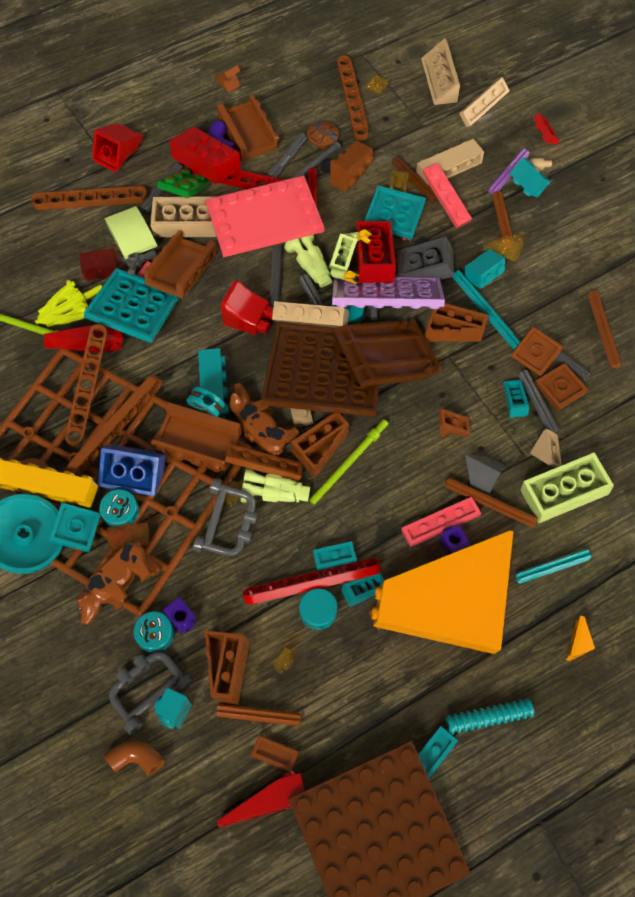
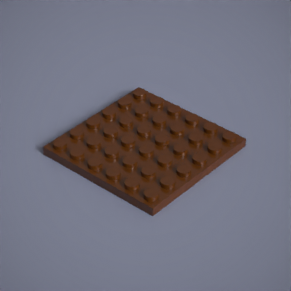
[261,322,379,417]
[288,741,471,897]

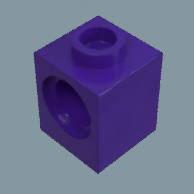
[440,525,471,555]
[163,597,197,634]

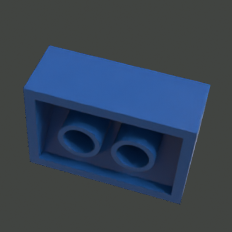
[98,444,166,496]

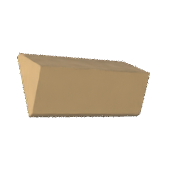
[421,38,460,105]

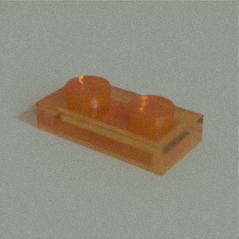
[107,523,150,549]

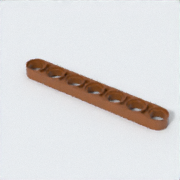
[337,56,368,141]
[31,186,148,210]
[65,324,107,446]
[66,375,162,477]

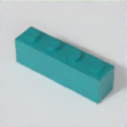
[198,348,229,419]

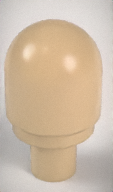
[530,158,552,171]

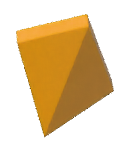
[566,615,595,661]

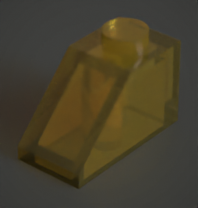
[390,169,411,193]
[483,234,526,262]

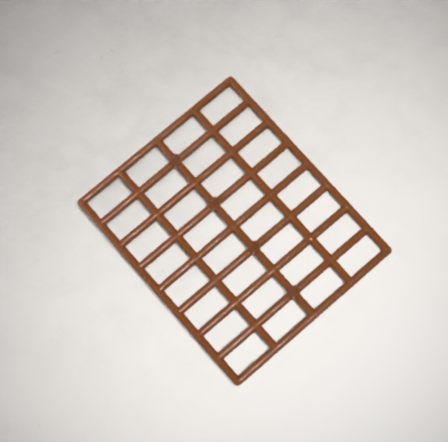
[0,349,253,617]

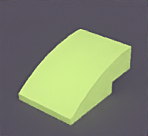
[105,206,157,259]

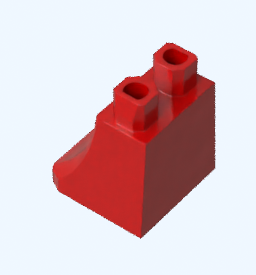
[92,123,143,172]
[221,280,274,335]

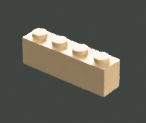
[416,139,484,186]
[272,301,349,328]

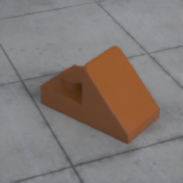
[214,65,240,92]
[439,408,471,438]

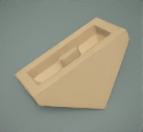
[530,429,562,468]

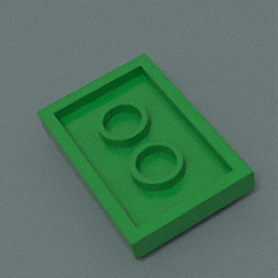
[157,169,211,198]

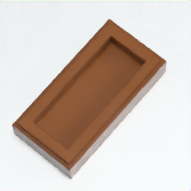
[250,735,300,772]

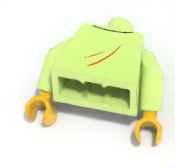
[328,229,372,284]

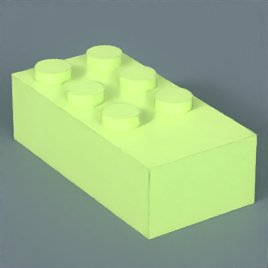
[521,453,614,524]

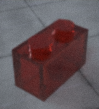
[79,248,119,281]

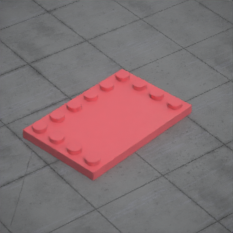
[205,176,324,257]

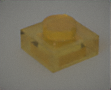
[366,75,388,95]
[224,481,240,508]
[273,647,294,674]

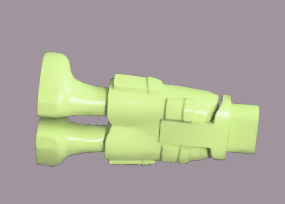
[284,235,332,288]
[241,468,310,503]

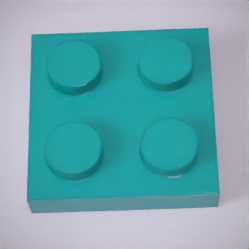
[49,503,101,553]

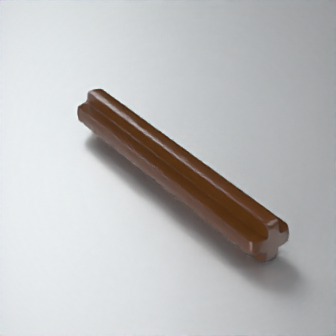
[392,156,438,203]

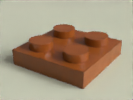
[511,327,563,377]
[535,363,588,411]

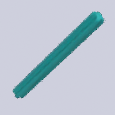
[453,270,521,350]

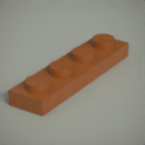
[225,443,302,481]

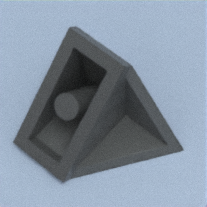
[465,454,505,495]

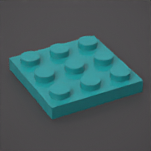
[364,185,426,239]

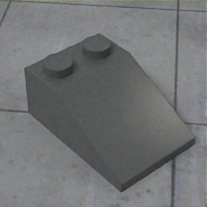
[397,237,454,280]

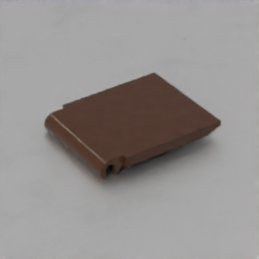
[333,319,441,387]

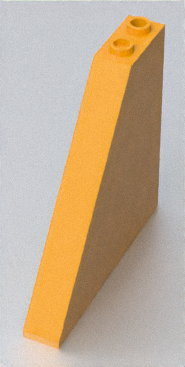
[371,531,513,654]

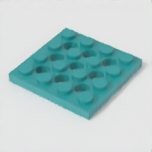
[84,268,180,343]

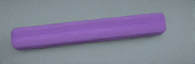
[488,148,530,195]

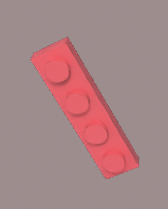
[422,163,472,228]
[401,497,481,547]

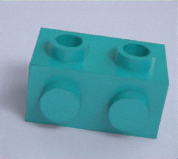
[509,158,551,197]
[465,249,505,289]
[154,688,192,730]

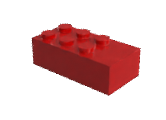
[169,127,241,184]
[356,221,396,283]

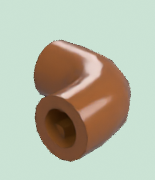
[103,740,165,776]

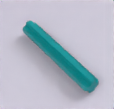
[515,549,591,584]

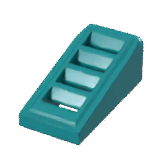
[503,380,529,418]
[341,573,385,607]

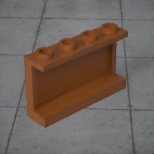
[216,94,279,161]
[144,230,216,299]
[151,402,242,472]

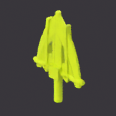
[35,280,102,328]

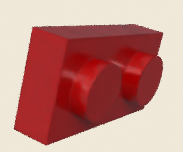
[533,113,560,145]

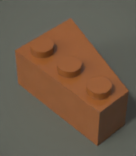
[330,141,374,192]
[425,303,489,342]
[291,413,349,479]
[203,630,250,705]

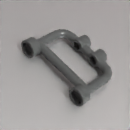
[193,478,258,556]
[109,652,195,735]

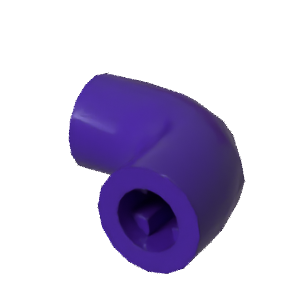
[208,121,236,150]

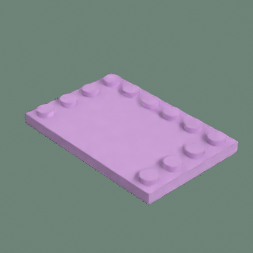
[332,276,445,309]

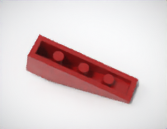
[44,324,123,352]
[217,771,304,828]

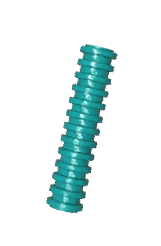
[446,698,534,735]

